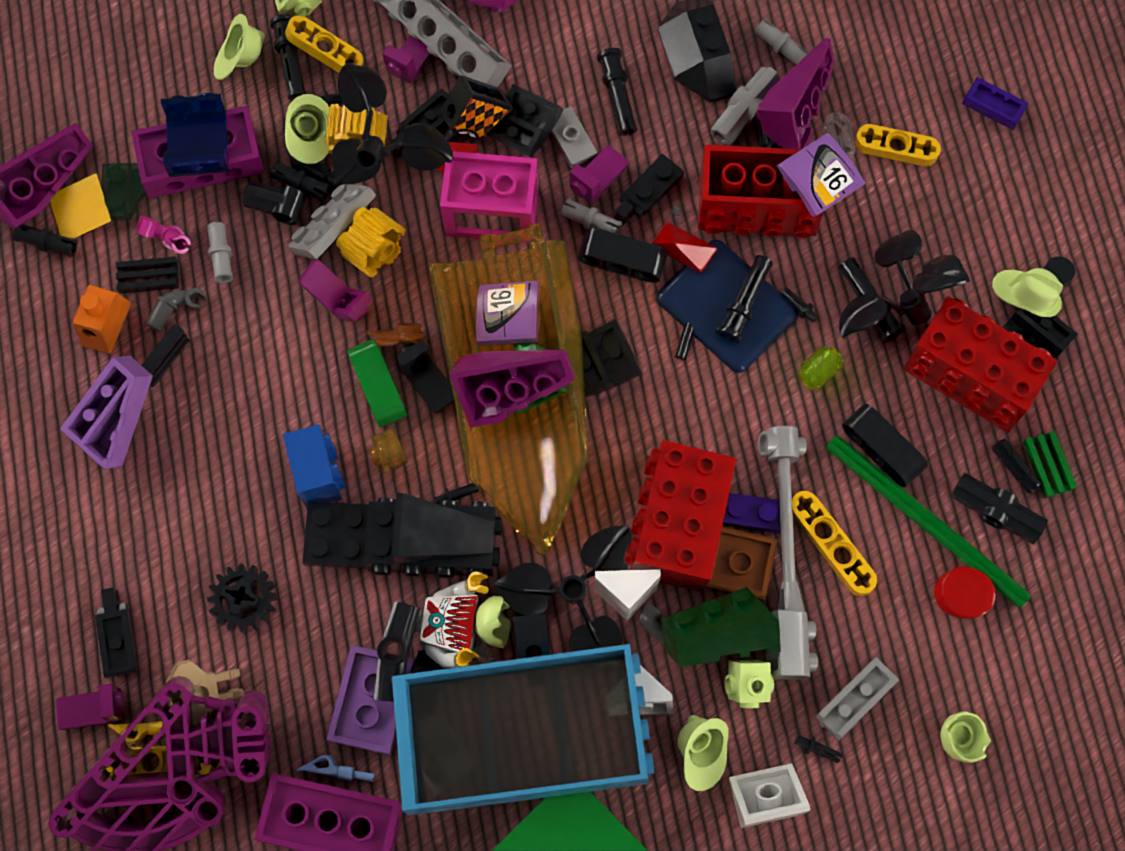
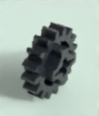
[207,563,278,634]

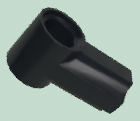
[242,181,307,225]

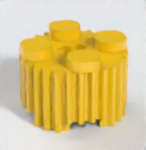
[325,104,388,155]
[336,207,406,278]

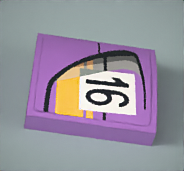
[777,133,866,217]
[476,281,541,346]

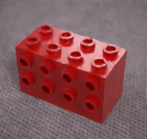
[697,145,824,239]
[903,296,1058,433]
[624,440,737,592]

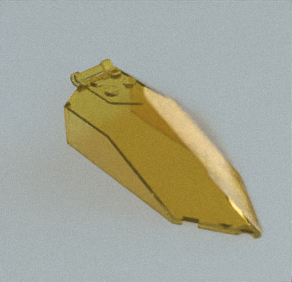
[430,223,588,555]

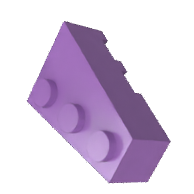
[60,356,153,469]

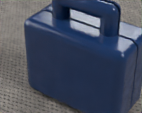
[656,240,799,373]

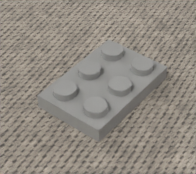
[287,184,376,260]

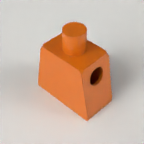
[73,285,132,354]

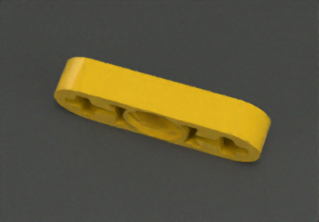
[285,16,363,73]
[855,124,941,166]

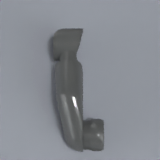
[639,604,664,645]

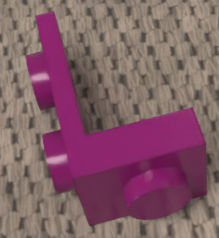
[382,35,432,84]
[570,145,629,204]
[298,259,373,322]
[56,683,126,730]

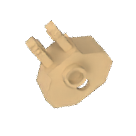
[166,660,244,725]

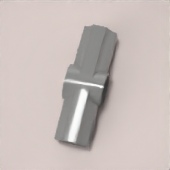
[710,67,780,146]

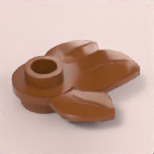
[367,323,424,346]

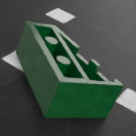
[661,587,781,667]

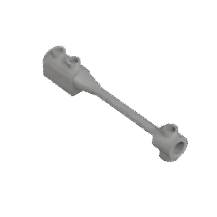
[758,426,818,680]

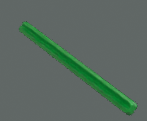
[826,435,1031,607]

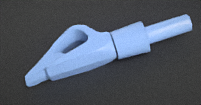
[297,755,375,782]

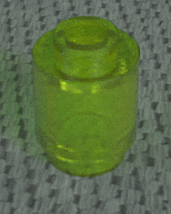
[797,346,843,390]

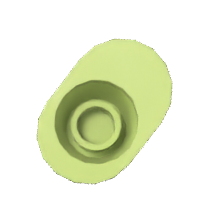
[214,14,265,80]
[285,94,329,164]
[992,268,1063,317]
[677,715,728,791]

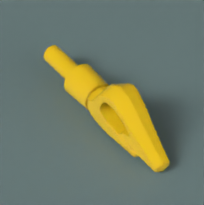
[108,721,165,744]

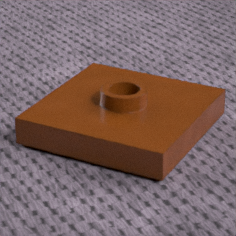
[704,526,778,602]

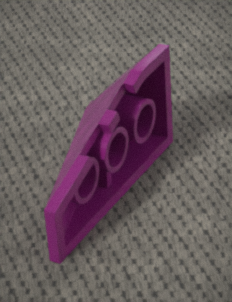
[757,38,835,149]
[0,122,93,229]
[449,350,576,428]

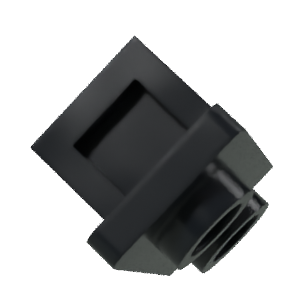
[397,339,459,414]

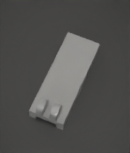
[815,657,899,741]

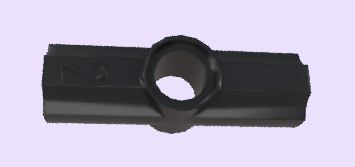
[950,473,1048,545]

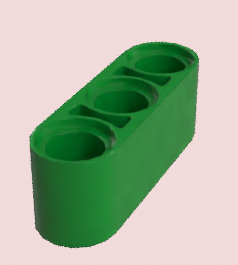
[346,339,408,428]

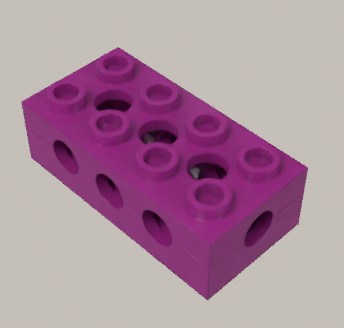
[131,105,265,199]
[254,773,403,851]

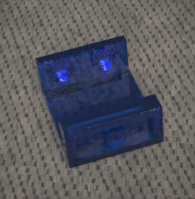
[161,93,230,177]

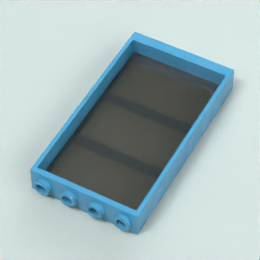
[392,644,655,816]

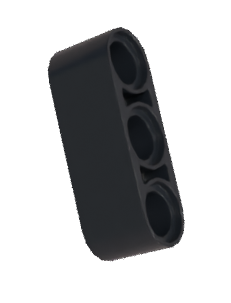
[577,228,668,283]
[842,403,928,488]

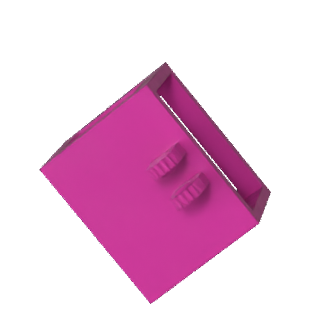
[440,151,539,243]

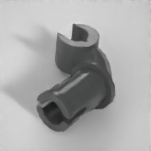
[144,288,207,332]

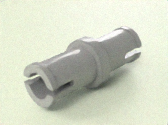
[754,18,809,65]
[561,198,622,234]
[206,222,233,283]

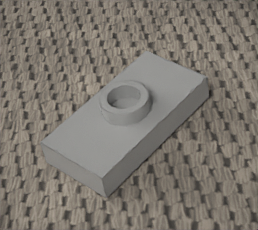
[551,106,598,169]

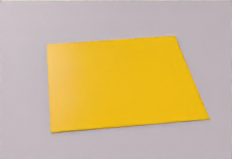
[50,173,111,238]

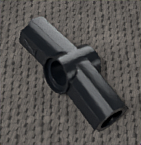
[374,601,422,702]

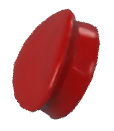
[934,566,996,619]

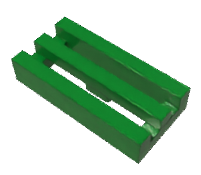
[1023,430,1077,499]

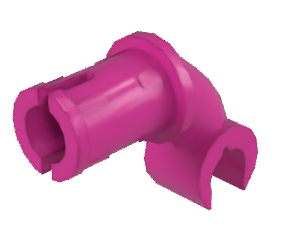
[135,216,191,254]

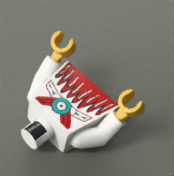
[415,572,489,668]

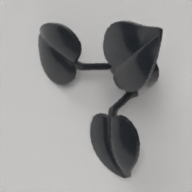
[332,63,453,184]
[839,230,970,339]
[494,526,631,674]

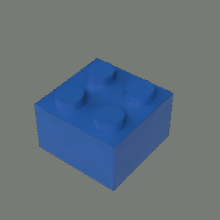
[283,424,346,509]

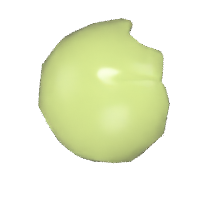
[475,595,511,648]
[940,711,991,763]

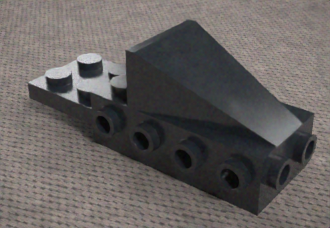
[302,493,502,578]

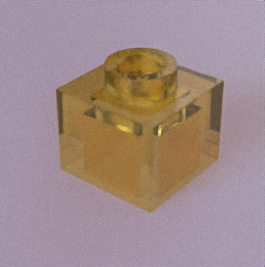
[369,428,408,473]

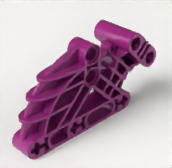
[48,676,271,851]

